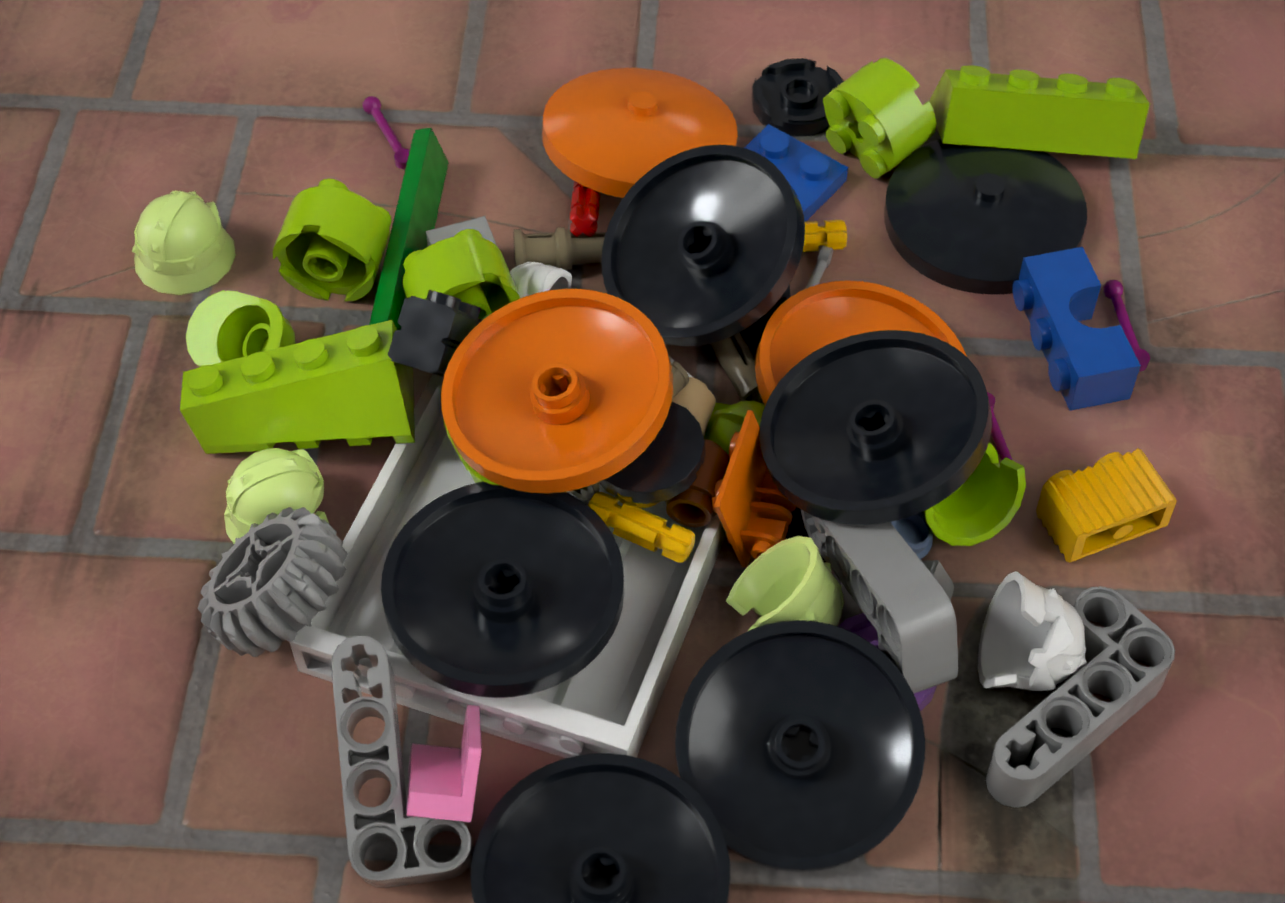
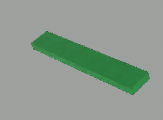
[369,128,449,330]

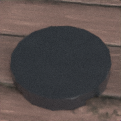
[752,58,844,137]
[599,401,706,504]

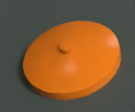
[542,68,738,198]
[755,280,967,405]
[441,289,673,493]

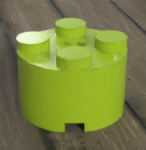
[823,58,936,179]
[272,178,392,302]
[403,229,520,319]

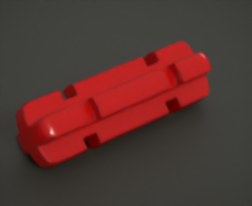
[569,181,601,237]

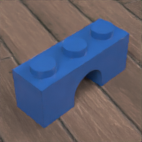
[1013,247,1141,411]

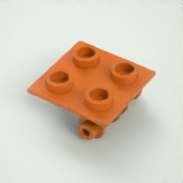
[712,410,796,568]

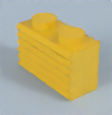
[1036,448,1177,563]

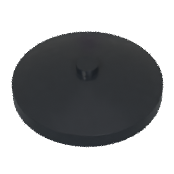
[884,139,1087,295]
[601,145,805,346]
[759,330,992,525]
[381,482,624,698]
[675,620,925,872]
[471,753,730,903]

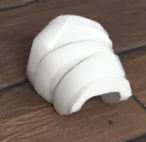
[510,261,572,298]

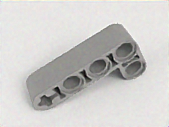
[801,510,958,694]
[986,586,1175,808]
[331,635,474,888]

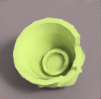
[132,190,236,295]
[224,448,329,544]
[726,536,844,631]

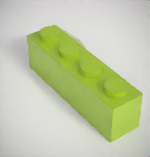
[930,65,1150,159]
[180,320,415,454]

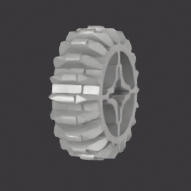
[197,507,348,657]

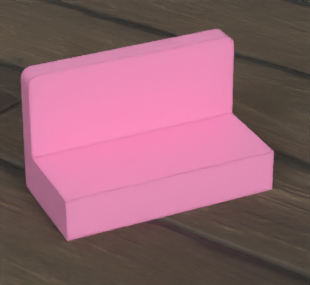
[407,705,481,822]

